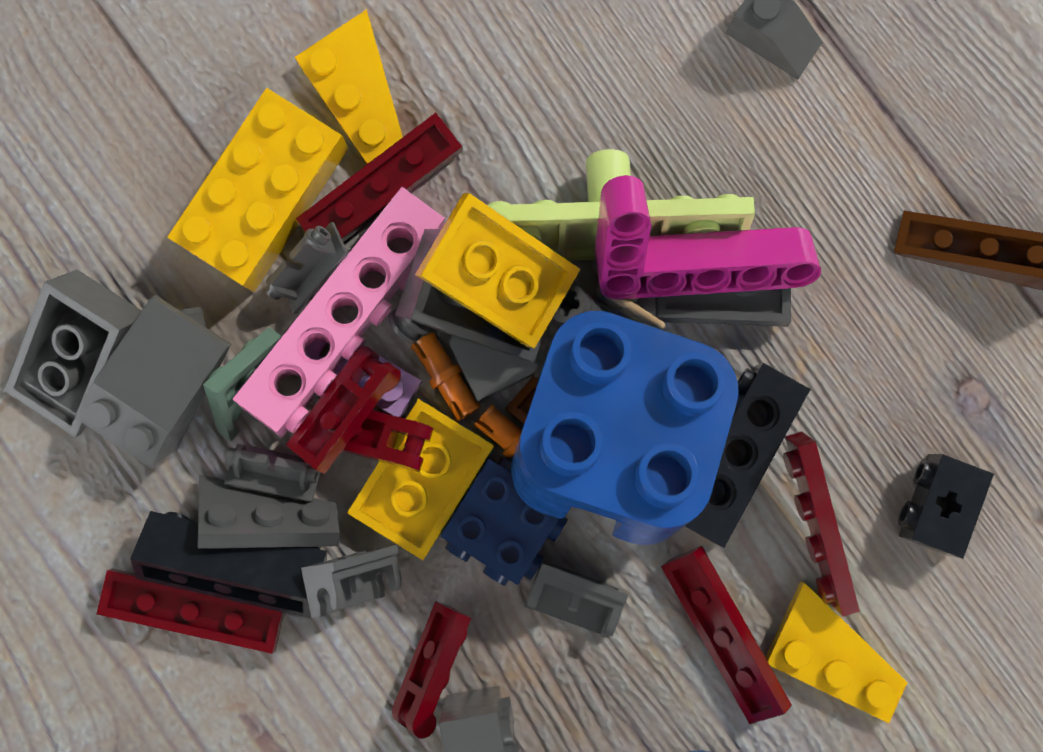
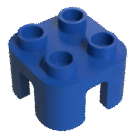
[511,311,738,545]

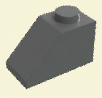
[726,0,823,80]

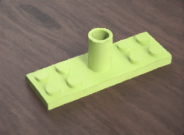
[488,149,755,261]

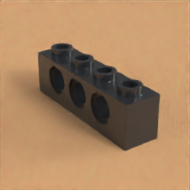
[684,363,811,548]

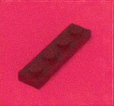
[296,112,463,242]
[783,431,860,617]
[661,546,792,724]
[96,568,285,654]

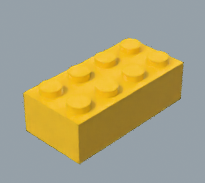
[167,87,349,293]

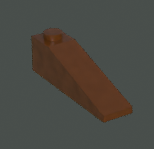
[894,210,1043,290]

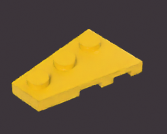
[294,9,403,164]
[765,581,908,723]

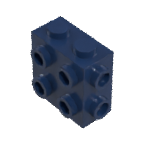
[440,456,568,586]

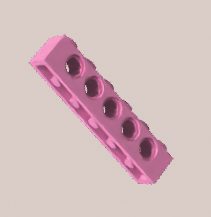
[233,187,445,438]

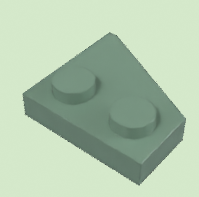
[203,327,282,442]

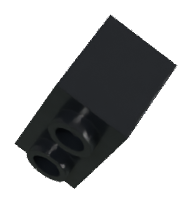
[898,454,994,559]

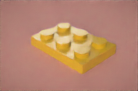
[415,193,580,349]
[347,399,494,560]

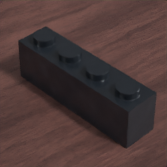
[130,511,327,619]

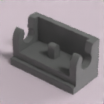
[301,544,402,618]
[525,560,628,638]

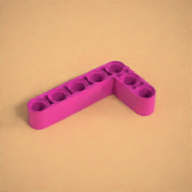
[594,175,821,299]

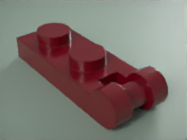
[286,346,401,474]
[319,399,434,472]
[392,601,471,739]

